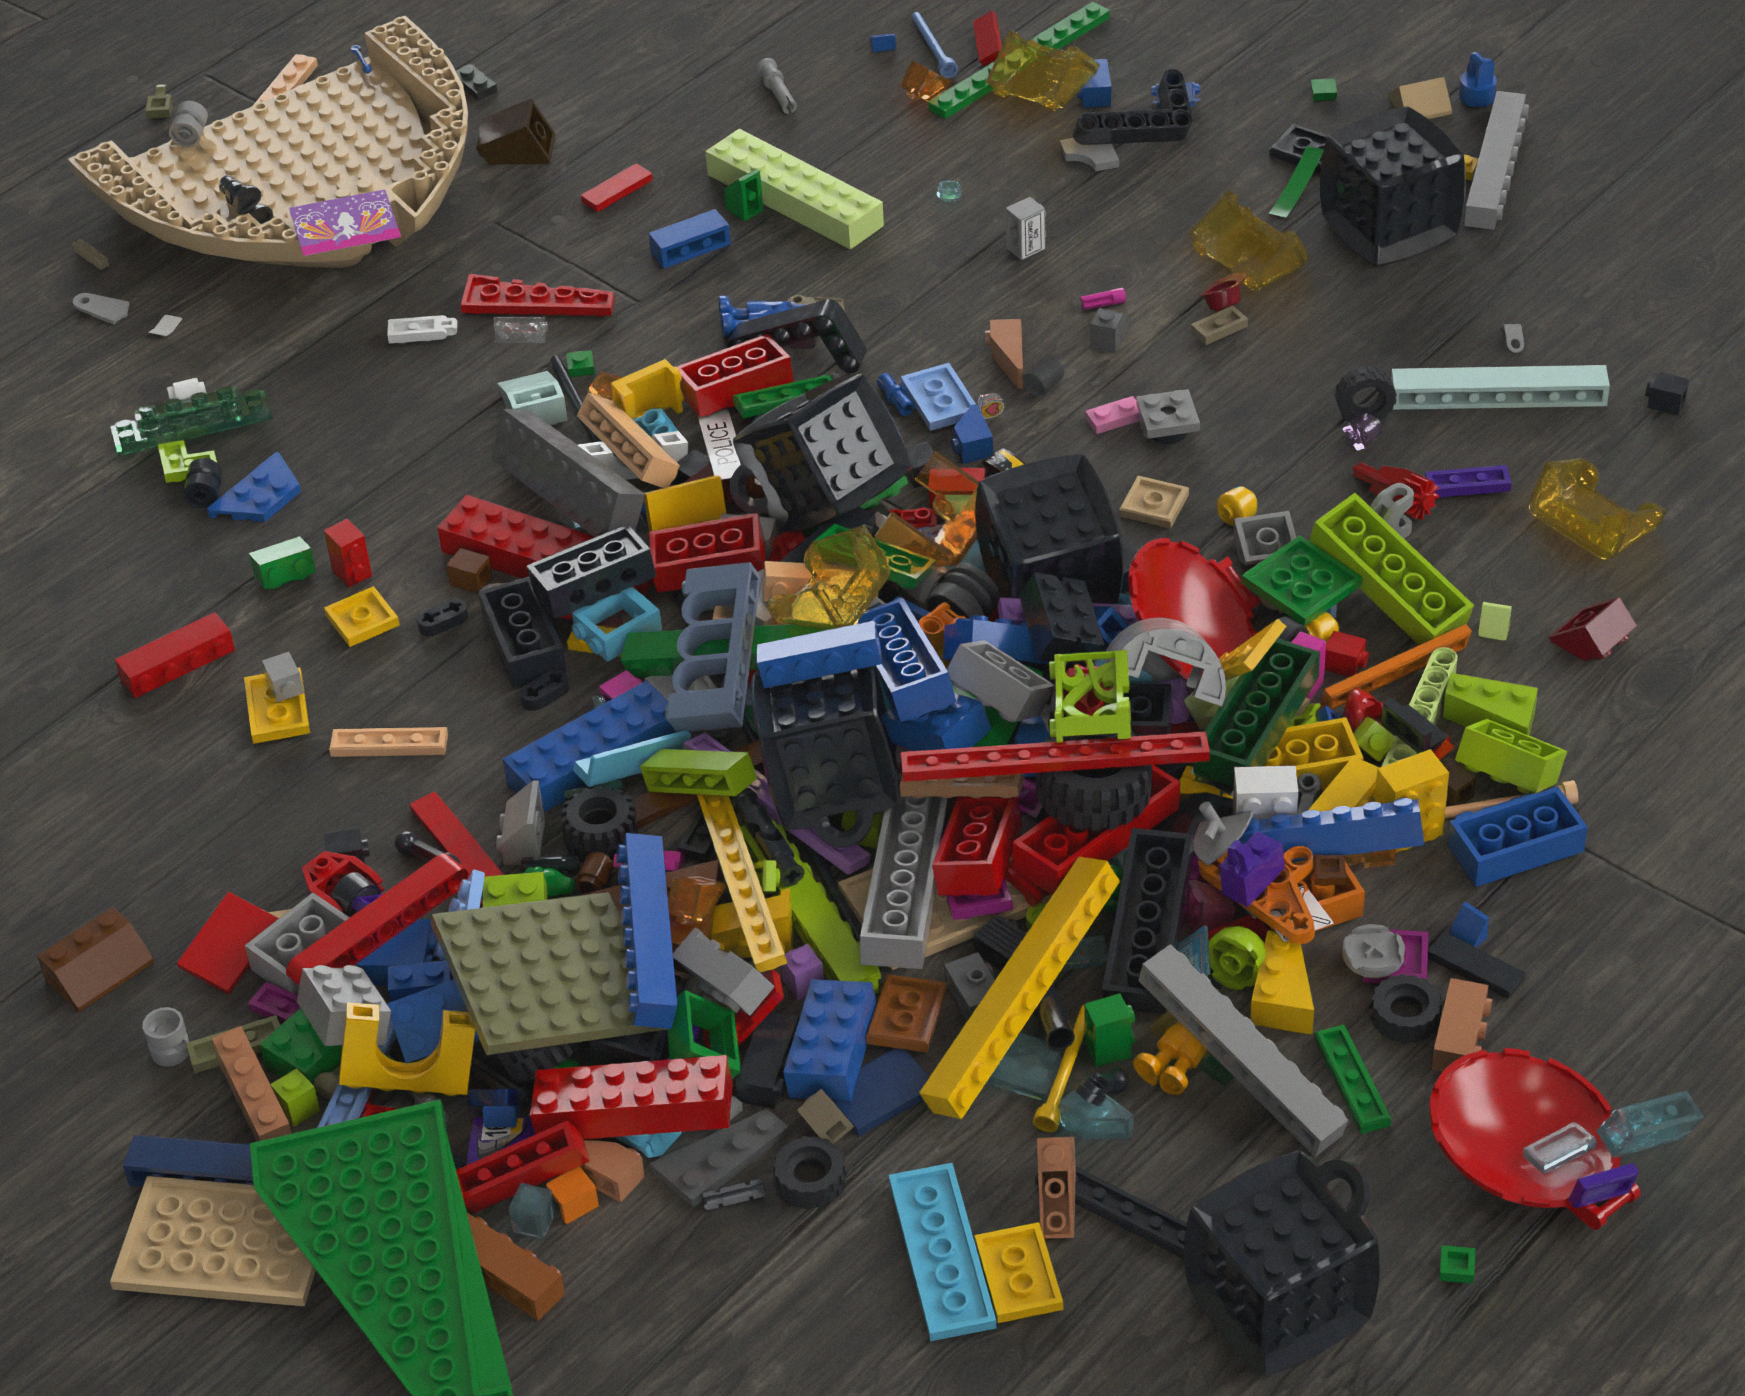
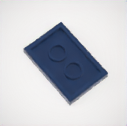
[831,1048,930,1137]

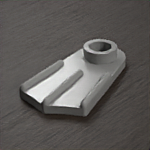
[73,293,130,325]

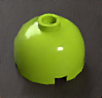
[1205,926,1266,990]

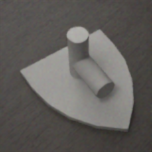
[1193,802,1253,866]

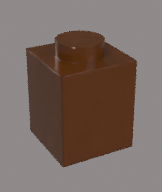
[446,548,492,594]

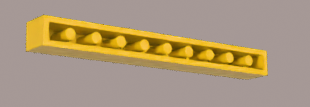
[919,857,1120,1119]

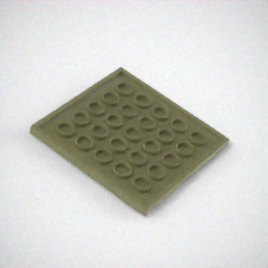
[431,892,667,1055]

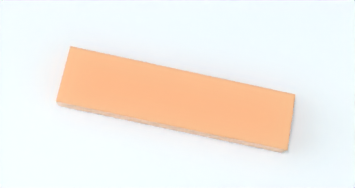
[329,727,448,757]

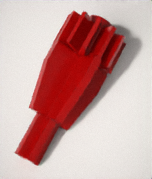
[1352,462,1439,520]

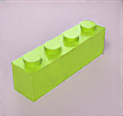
[640,749,757,796]

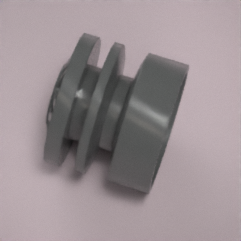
[925,563,1001,619]

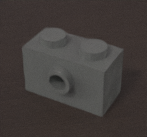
[944,952,995,1021]

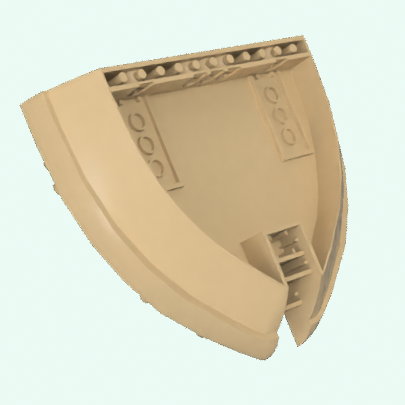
[68,16,468,268]

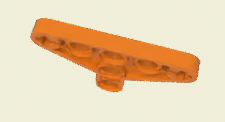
[1198,846,1315,944]

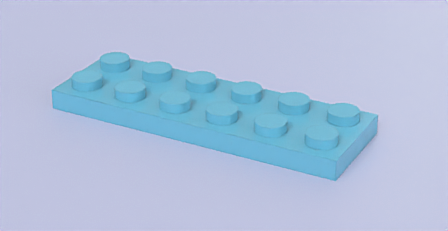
[889,1163,997,1341]

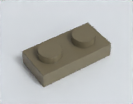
[1191,306,1248,345]

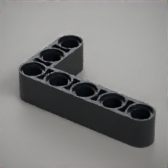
[1073,69,1193,145]
[727,299,867,373]

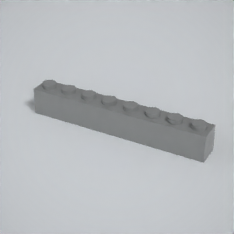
[1464,91,1529,230]
[1138,944,1348,1157]

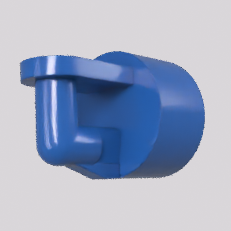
[1459,52,1497,108]

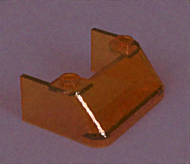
[875,451,979,567]

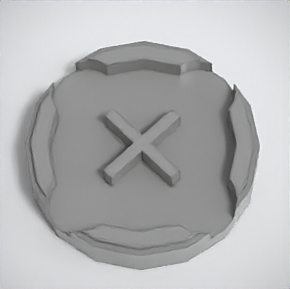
[1342,924,1405,978]

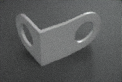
[1499,324,1524,353]

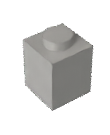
[262,652,304,702]

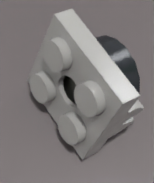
[1136,389,1200,444]

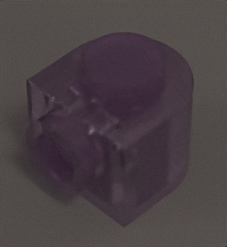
[1343,414,1382,451]

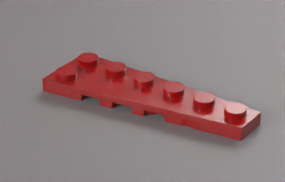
[461,274,615,316]

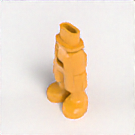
[1133,1021,1207,1095]

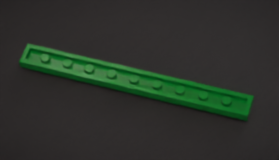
[928,2,1110,119]

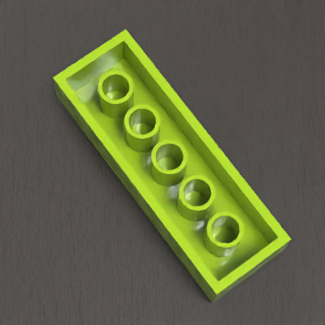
[1309,493,1474,645]

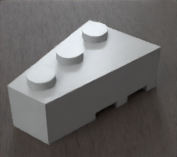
[673,928,774,1015]

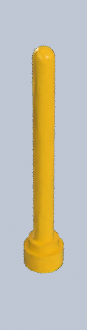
[1033,1005,1085,1132]

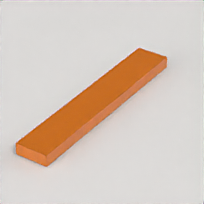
[1320,624,1472,710]

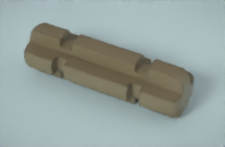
[72,239,110,270]

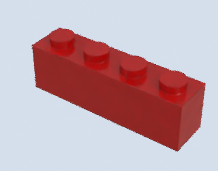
[115,612,235,698]
[456,1120,590,1214]

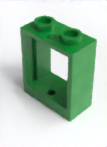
[667,990,741,1079]

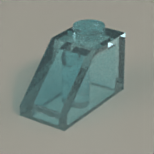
[1060,1090,1134,1139]

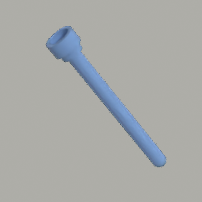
[912,12,958,79]

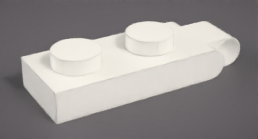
[387,315,457,343]

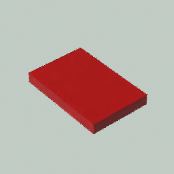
[177,891,279,995]

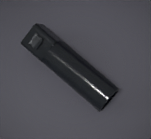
[1033,983,1075,1051]

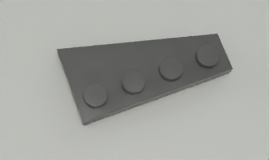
[649,1109,789,1208]

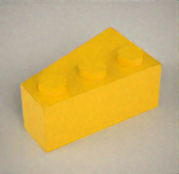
[711,888,794,958]
[1250,930,1314,1035]

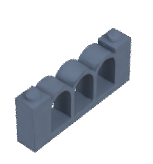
[665,562,761,732]

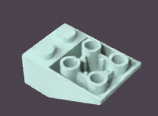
[497,371,567,425]

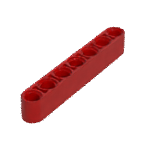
[286,853,469,986]

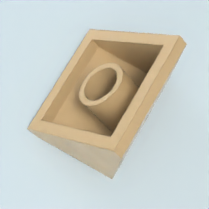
[1388,77,1452,119]

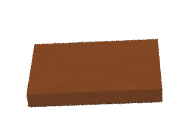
[866,974,947,1053]

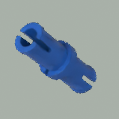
[877,373,915,416]

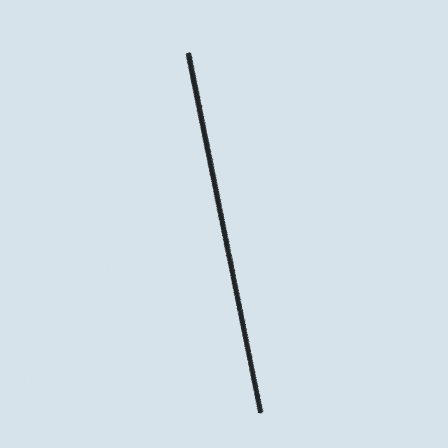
[550,355,861,942]

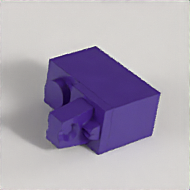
[1219,831,1285,907]

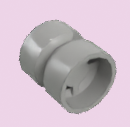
[169,101,208,147]
[142,1007,190,1066]

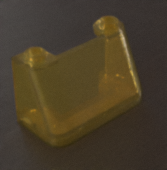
[986,31,1100,111]
[1188,190,1310,290]
[1529,458,1667,559]
[765,525,890,630]

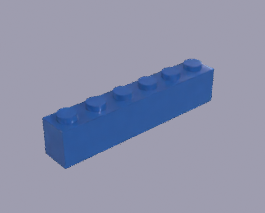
[1238,798,1424,862]

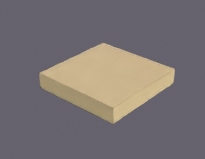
[1119,476,1189,529]

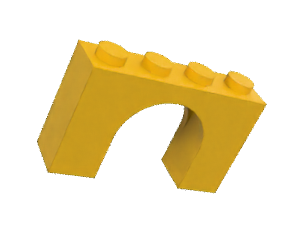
[339,1002,475,1096]

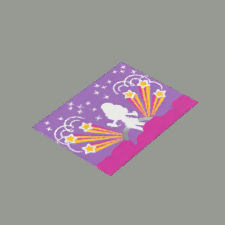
[289,189,401,256]

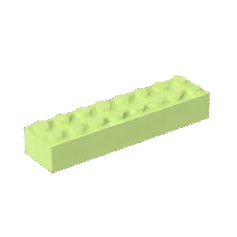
[706,129,884,249]

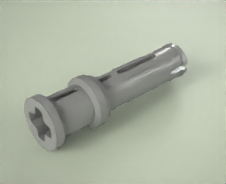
[756,58,797,114]

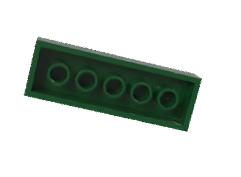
[1193,638,1320,787]

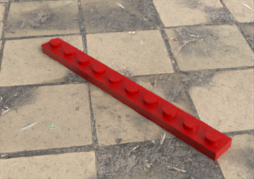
[900,732,1210,782]

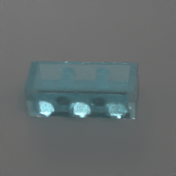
[1596,1090,1704,1158]

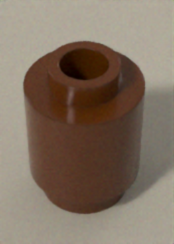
[576,852,614,894]

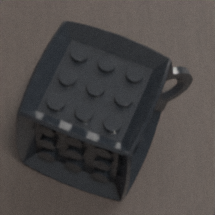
[1320,106,1465,265]
[730,373,912,533]
[975,454,1124,604]
[751,666,901,848]
[1184,1151,1380,1376]

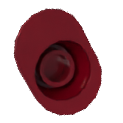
[1199,272,1247,312]

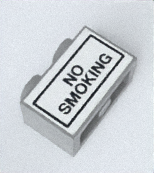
[1006,197,1046,260]

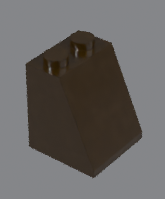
[476,98,556,165]

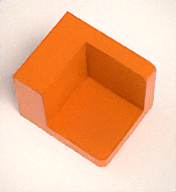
[546,1166,599,1224]

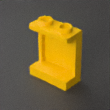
[611,359,684,420]

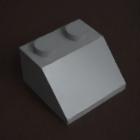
[1234,511,1296,565]
[496,781,545,865]

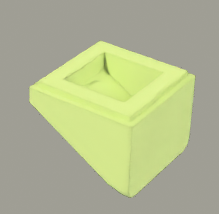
[1478,602,1512,640]

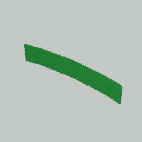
[1269,146,1323,218]

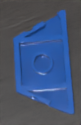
[207,452,301,522]

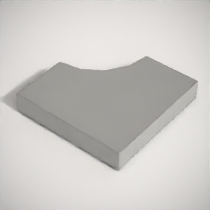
[1060,138,1119,171]

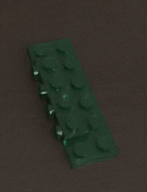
[110,386,273,456]

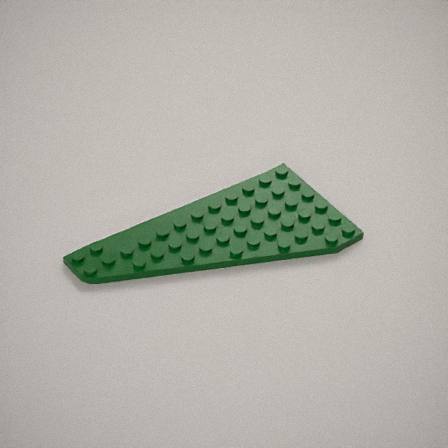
[250,1100,514,1396]

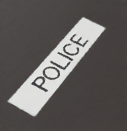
[697,408,741,480]

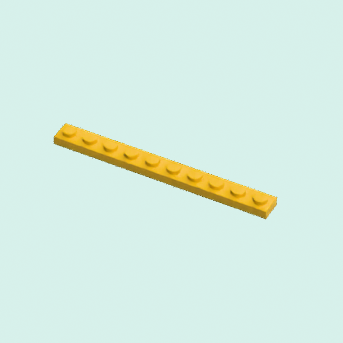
[697,794,787,973]

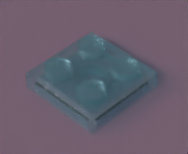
[987,1033,1066,1102]

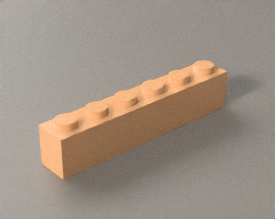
[577,393,680,488]

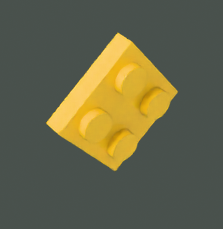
[324,586,400,647]

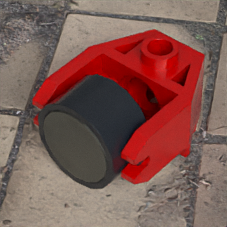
[302,851,385,918]

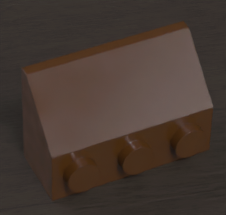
[37,907,154,1012]

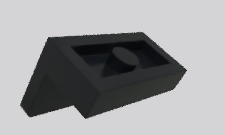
[1381,698,1447,754]

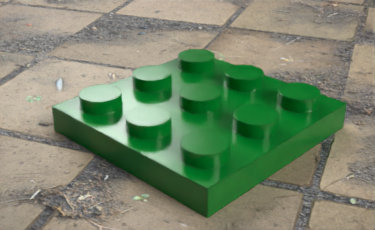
[1241,535,1363,626]

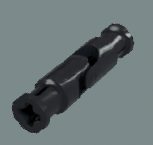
[732,788,805,887]

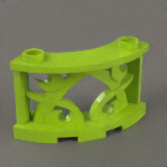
[1049,650,1131,743]

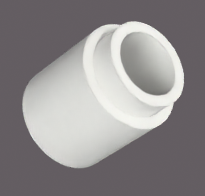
[167,377,207,408]

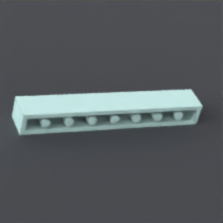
[1391,365,1610,410]

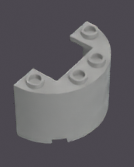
[1105,618,1226,706]

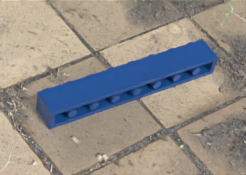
[616,833,677,1029]

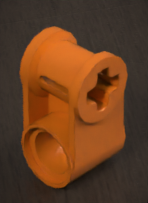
[919,603,967,652]

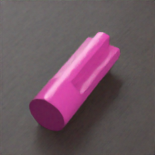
[1080,288,1126,311]

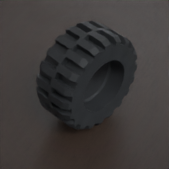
[1036,731,1152,831]

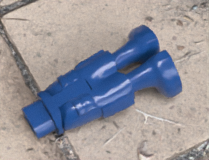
[719,295,805,338]

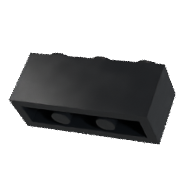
[736,1012,799,1109]

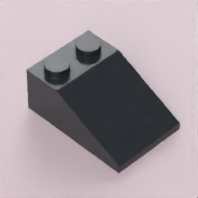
[1151,792,1233,836]

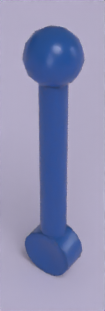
[351,45,372,74]

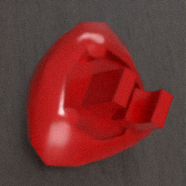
[1343,688,1384,733]

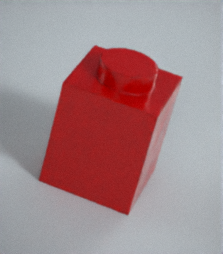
[1324,631,1369,677]

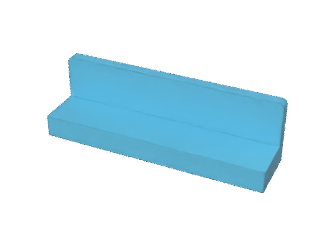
[573,730,691,787]

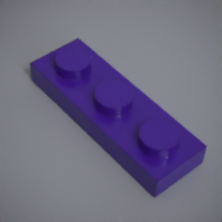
[1425,465,1512,497]

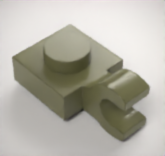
[145,85,173,118]

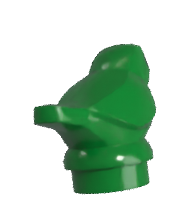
[524,866,575,898]

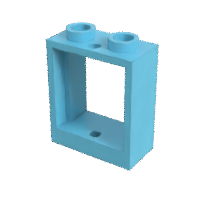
[572,587,662,662]

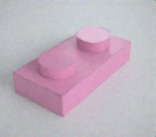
[1085,396,1140,434]

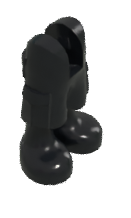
[219,175,273,224]

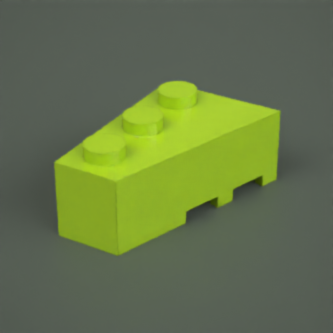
[1443,673,1538,735]

